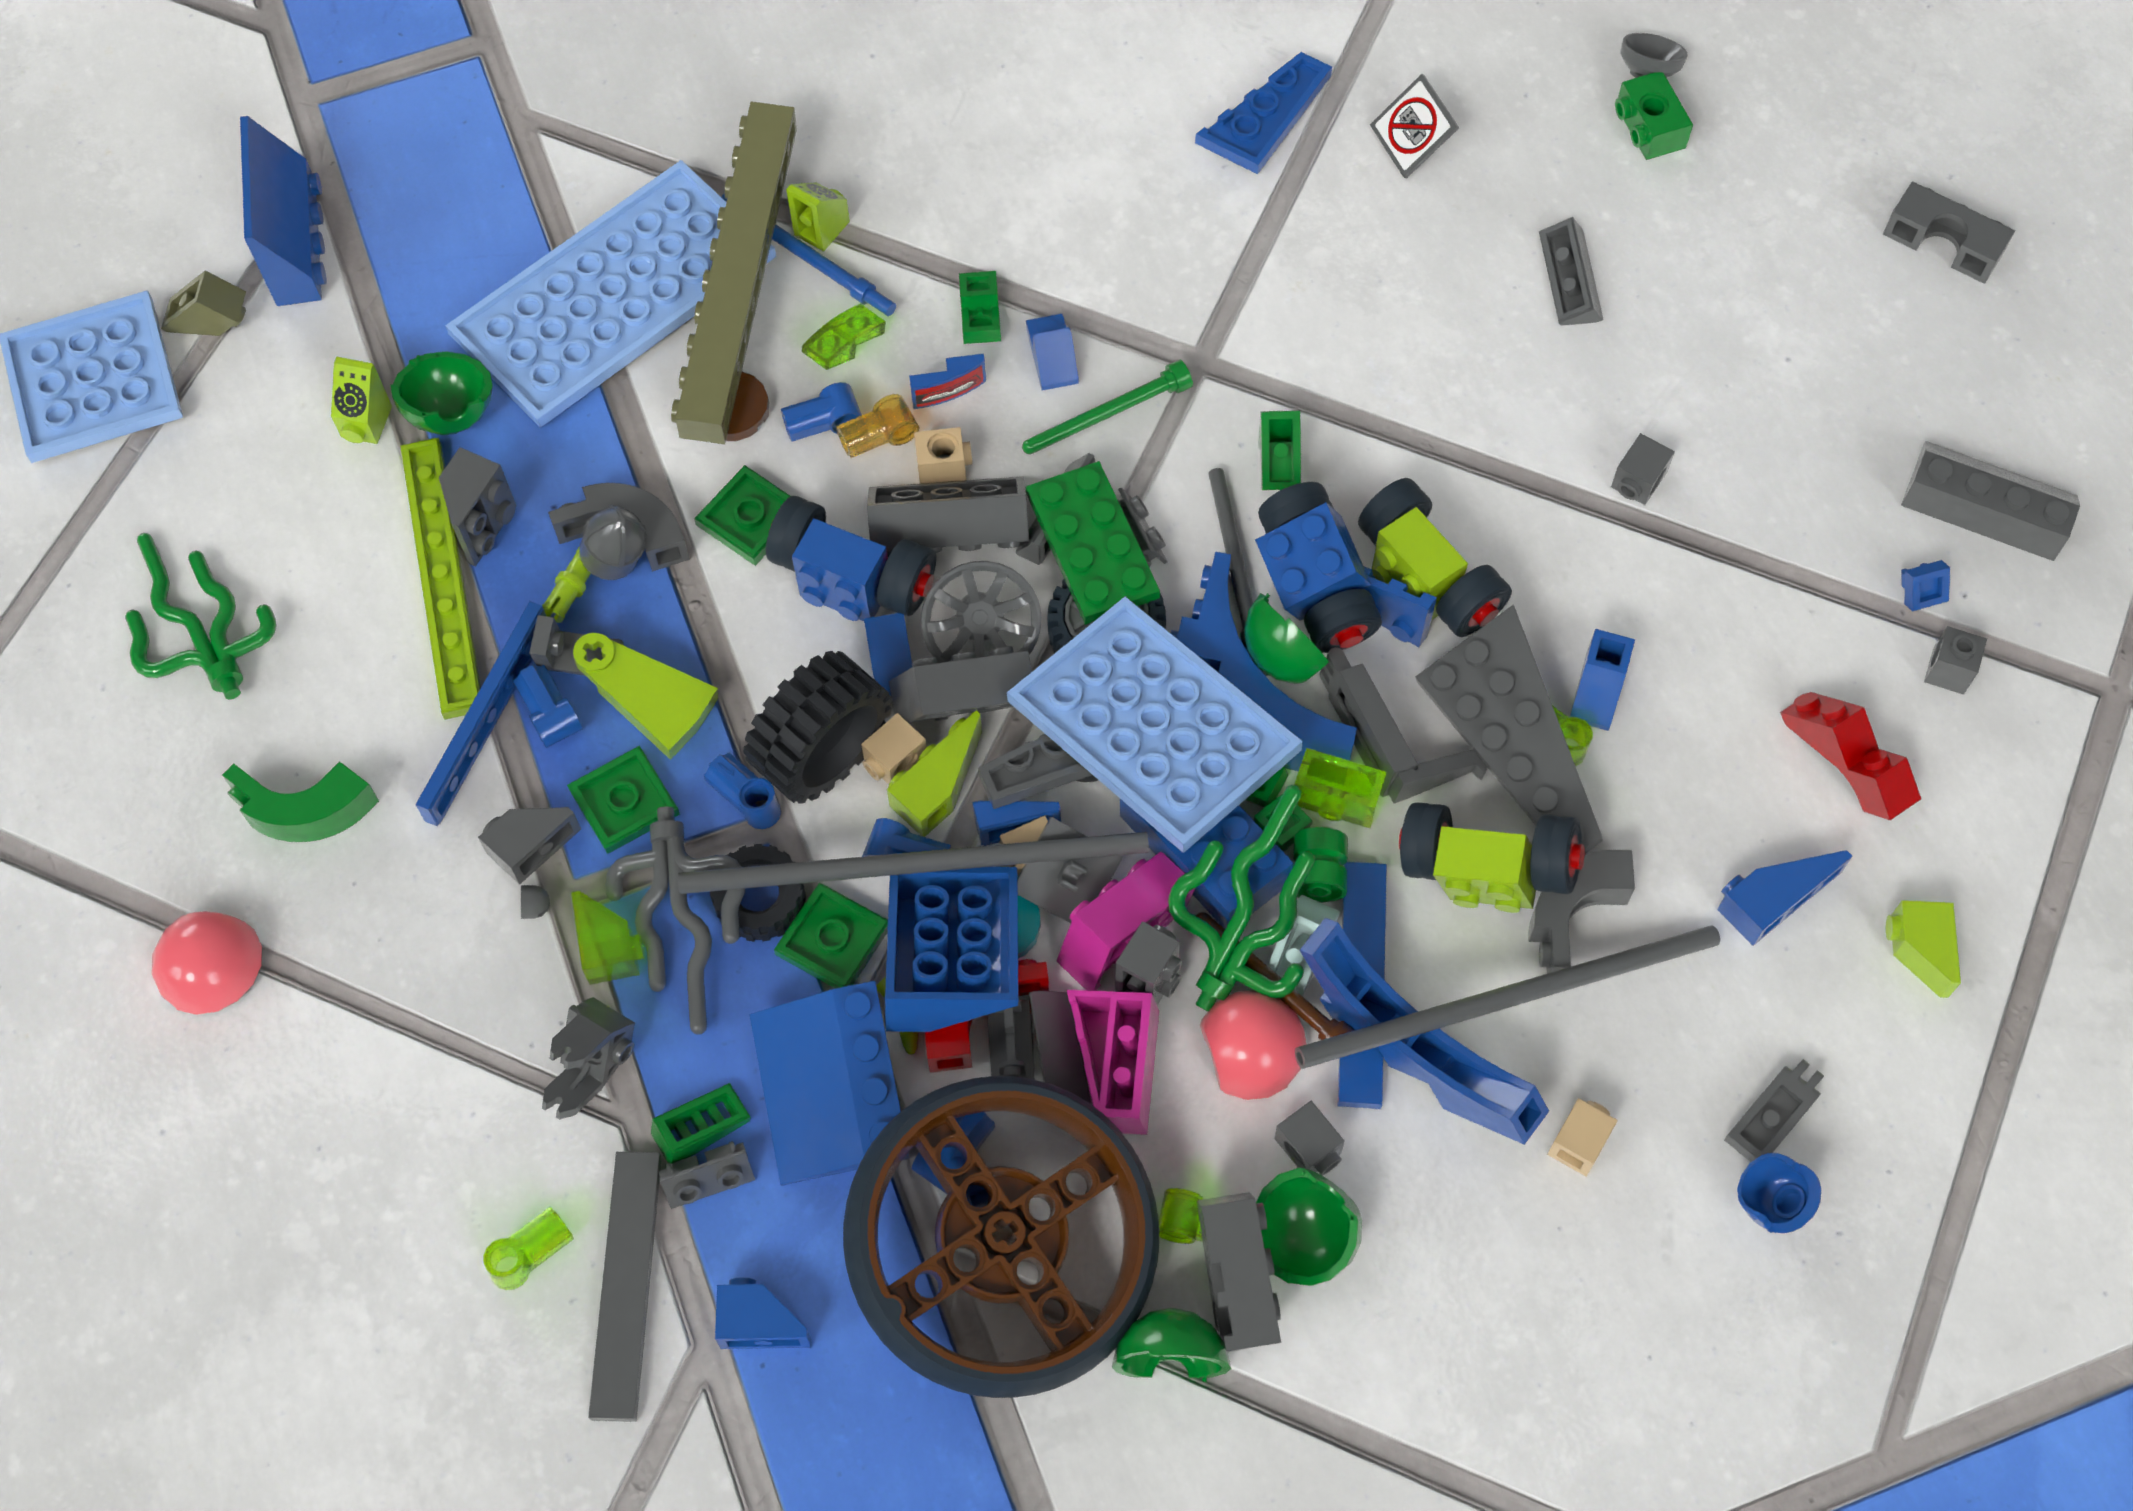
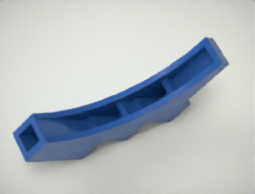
[1171,551,1357,782]
[1299,918,1549,1145]

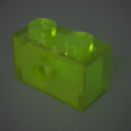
[1294,748,1387,829]

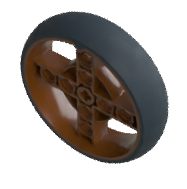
[843,1076,1160,1398]

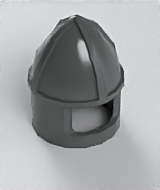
[580,505,647,580]

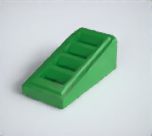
[651,1083,751,1164]

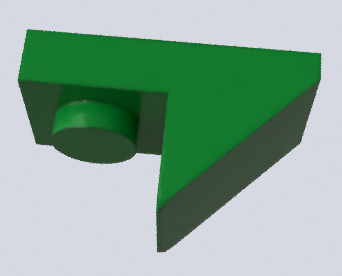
[1258,410,1301,490]

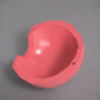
[152,911,262,1015]
[1200,990,1306,1100]

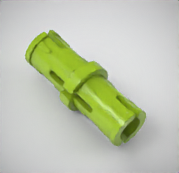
[542,546,591,623]

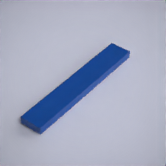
[415,601,546,827]
[1337,862,1387,1109]

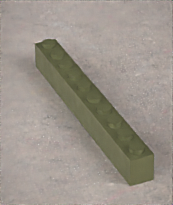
[671,101,797,445]

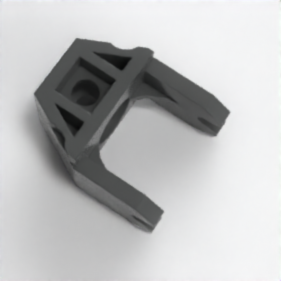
[542,997,635,1120]

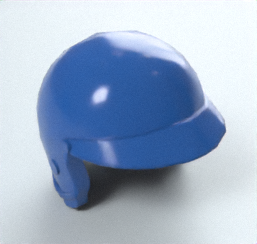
[1737,1153,1822,1233]

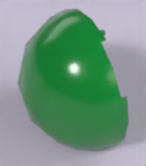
[390,351,493,435]
[1244,593,1329,684]
[1256,1168,1362,1286]
[1112,1308,1231,1382]

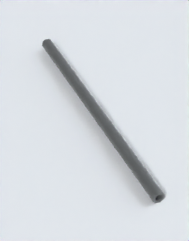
[678,832,1149,894]
[1295,925,1720,1069]

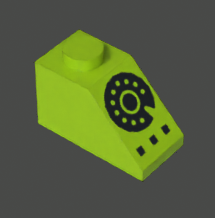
[786,182,850,252]
[331,357,392,444]

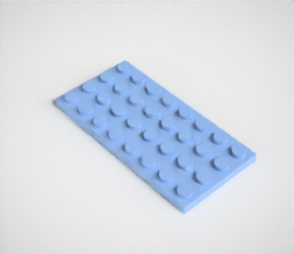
[445,160,776,428]

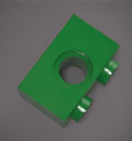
[1615,72,1693,160]

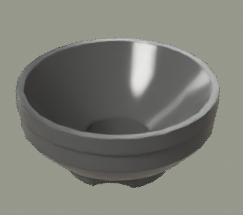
[1620,33,1687,78]

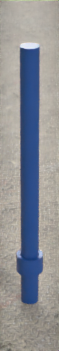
[721,193,896,316]

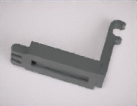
[1319,647,1487,803]

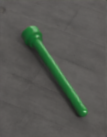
[1022,359,1193,454]

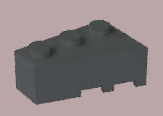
[888,646,1032,724]
[1197,1192,1281,1351]

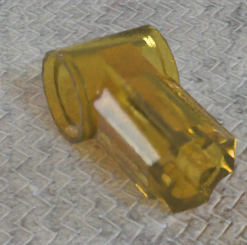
[836,394,920,458]

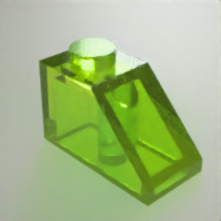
[571,891,645,985]

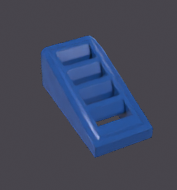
[972,801,1061,846]

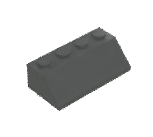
[1901,441,2080,561]
[867,476,1029,557]

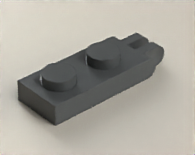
[1724,1059,1824,1162]

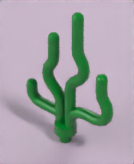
[125,533,277,700]
[1168,785,1315,1012]

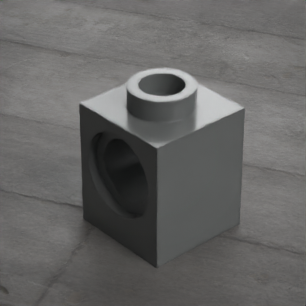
[1611,433,1675,505]
[1924,626,1987,695]
[1274,1100,1345,1176]

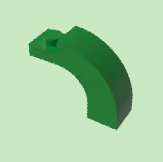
[222,761,379,842]

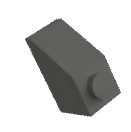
[478,807,581,885]

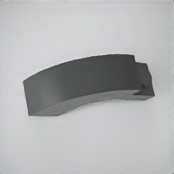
[548,483,690,572]
[1528,850,1635,974]

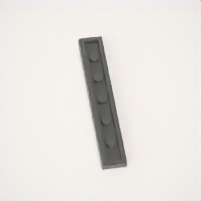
[588,1151,662,1422]

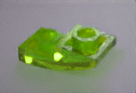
[801,303,886,370]

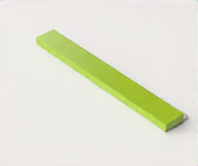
[400,437,481,720]

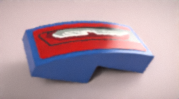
[909,354,986,410]

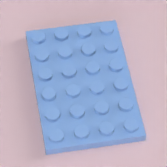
[1007,597,1302,853]

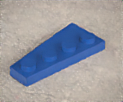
[1195,52,1332,174]
[1364,566,1437,648]

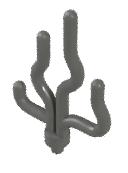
[606,807,746,1035]

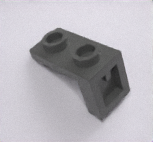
[530,615,624,676]

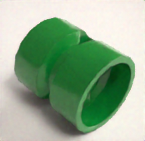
[1293,827,1348,903]

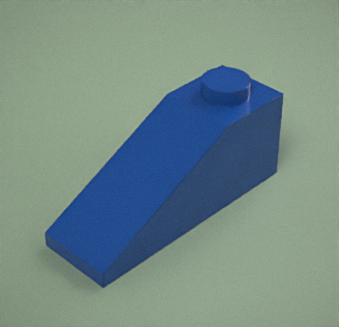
[1717,850,1853,946]

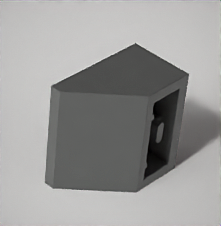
[439,447,516,567]

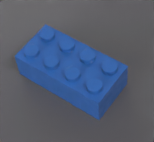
[1120,799,1294,929]

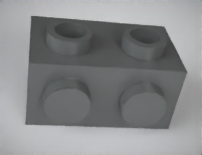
[1115,921,1182,1005]

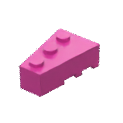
[1056,852,1195,991]
[1067,990,1160,1135]

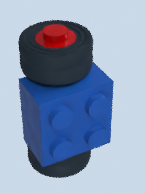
[1255,482,1382,653]
[766,496,937,621]

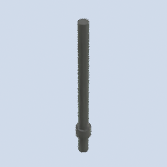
[1208,468,1268,676]

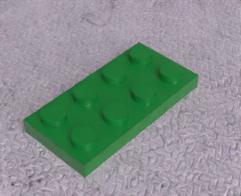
[1026,461,1160,625]

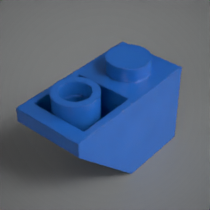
[1569,629,1635,731]

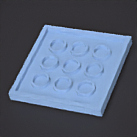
[0,290,183,463]

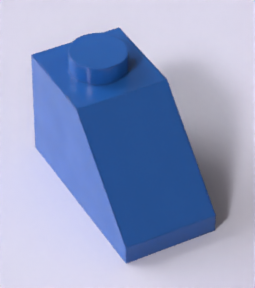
[715,1278,811,1349]

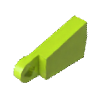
[573,633,719,760]

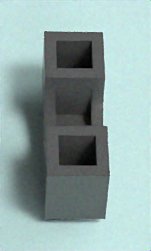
[1883,181,2016,284]

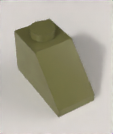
[161,270,246,336]

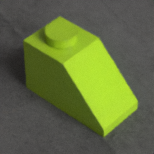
[1885,900,1961,998]

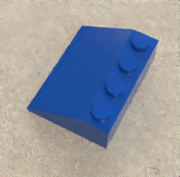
[240,116,327,306]
[885,867,1018,1032]
[749,981,910,1186]

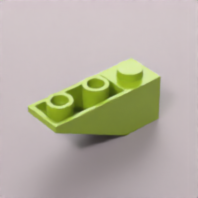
[887,710,982,837]

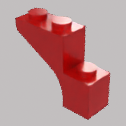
[1780,692,1922,820]

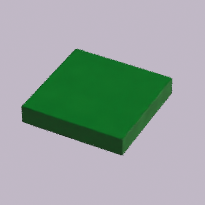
[694,465,790,566]
[567,745,680,854]
[774,882,888,989]

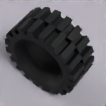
[743,651,893,804]

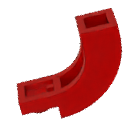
[925,959,1049,1073]

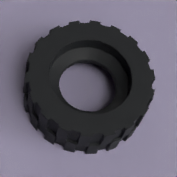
[710,844,806,942]

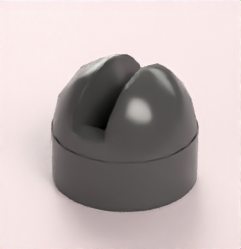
[521,885,550,919]

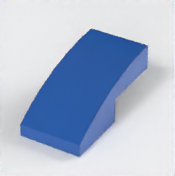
[864,613,913,696]

